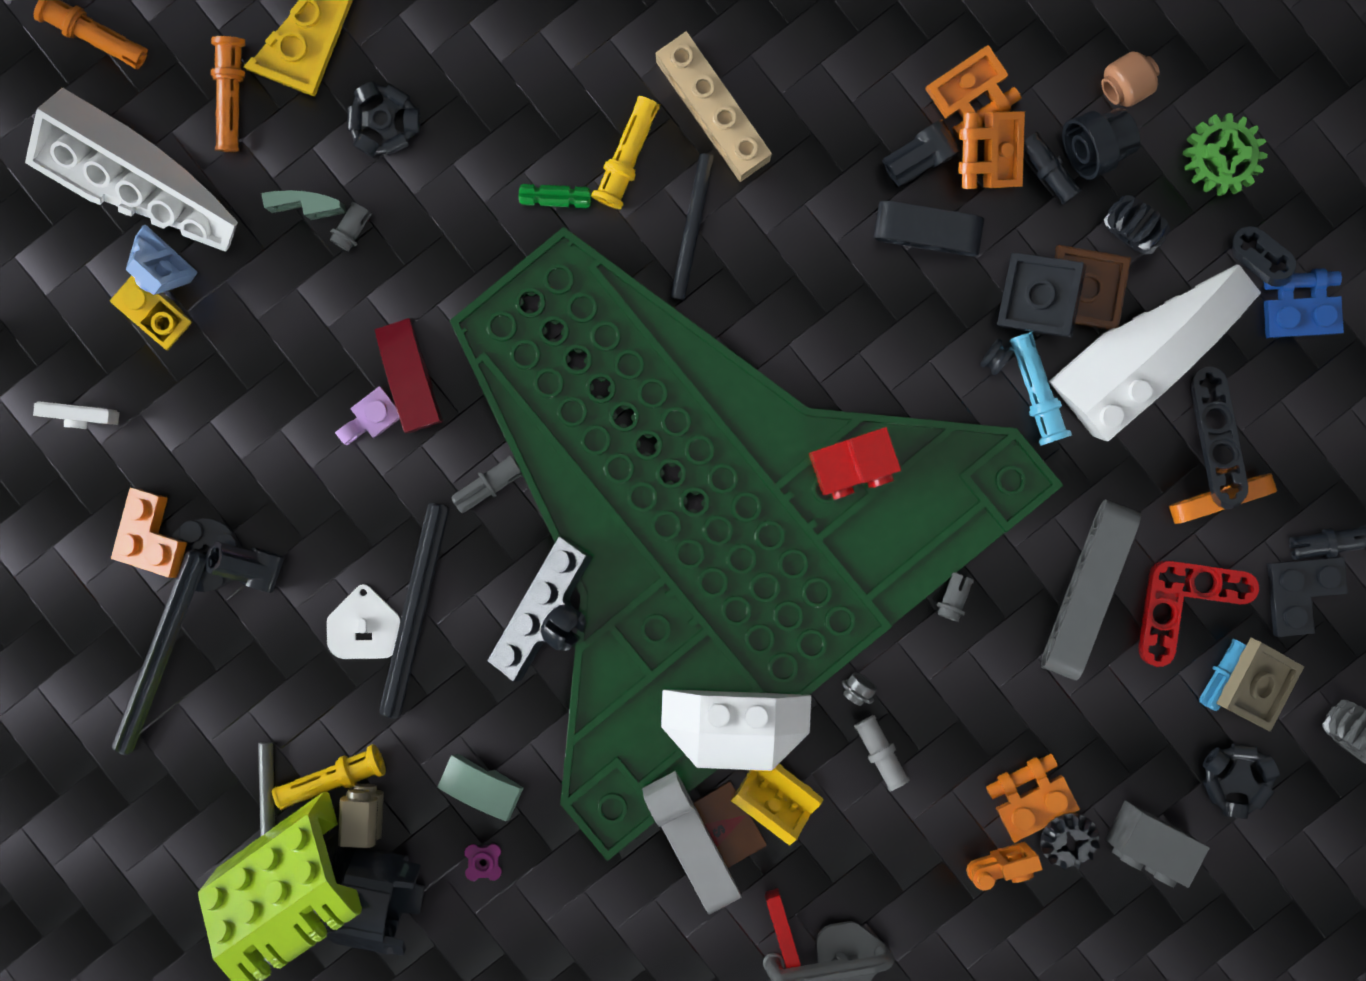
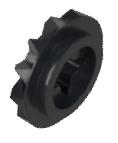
[1040,813,1100,870]

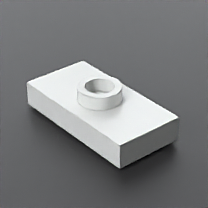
[33,401,120,429]

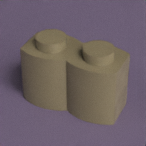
[338,784,384,848]

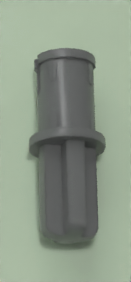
[452,456,523,513]

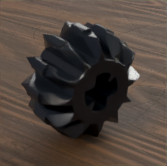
[1104,195,1170,255]

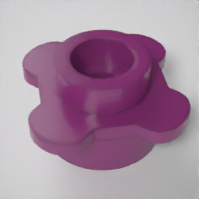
[465,844,502,881]

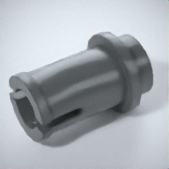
[330,202,373,252]
[937,573,974,622]

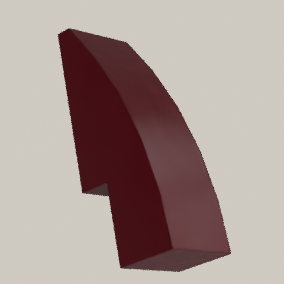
[375,318,443,434]

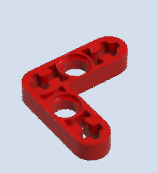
[1139,560,1259,667]

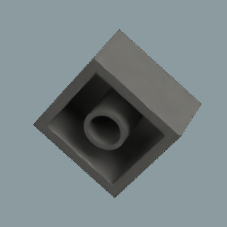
[1105,801,1210,888]

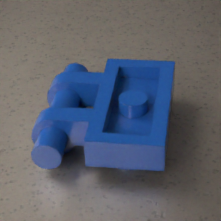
[1264,268,1344,338]

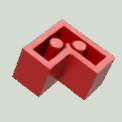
[808,427,901,500]

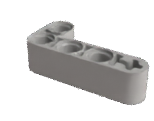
[642,771,742,915]

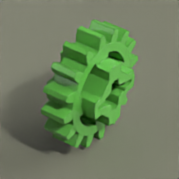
[1183,113,1268,196]

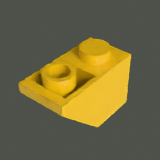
[110,275,192,350]

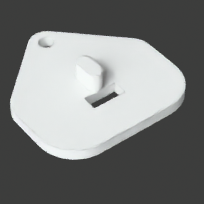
[327,584,401,659]

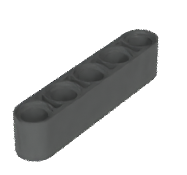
[1041,499,1141,681]

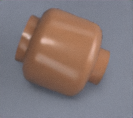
[1101,51,1160,107]

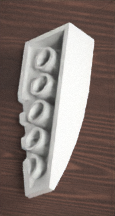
[25,88,238,252]
[1048,265,1261,442]

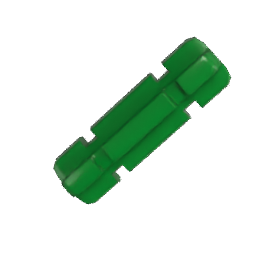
[518,184,591,208]

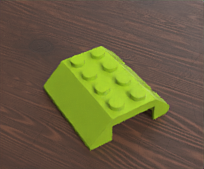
[198,791,362,981]

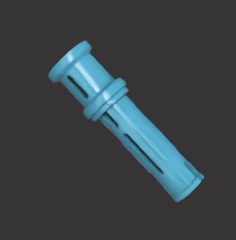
[1010,332,1072,446]

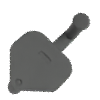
[763,921,895,981]

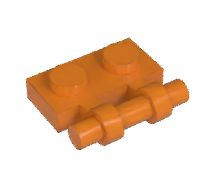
[925,45,1021,139]
[959,111,1025,189]
[986,754,1080,843]
[966,841,1042,891]

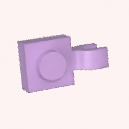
[335,386,400,445]

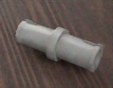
[854,715,910,791]

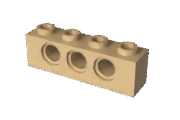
[656,31,772,182]

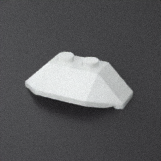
[661,689,811,771]

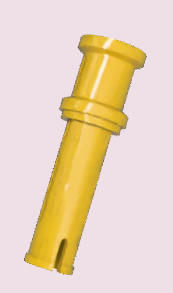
[591,96,660,209]
[272,744,386,810]

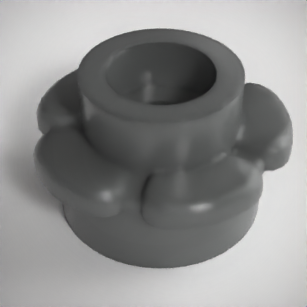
[842,672,877,706]

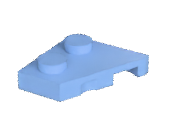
[126,225,198,295]

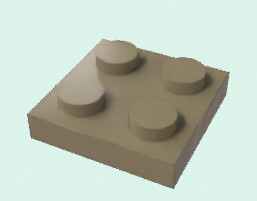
[1216,638,1304,732]

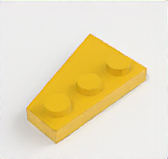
[244,0,353,97]

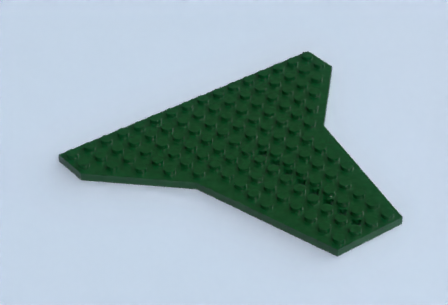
[450,227,1063,861]

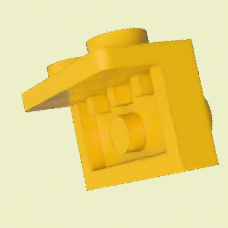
[731,763,823,846]

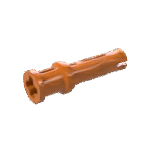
[34,0,148,69]
[211,36,246,152]

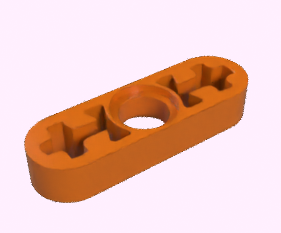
[1169,473,1277,524]

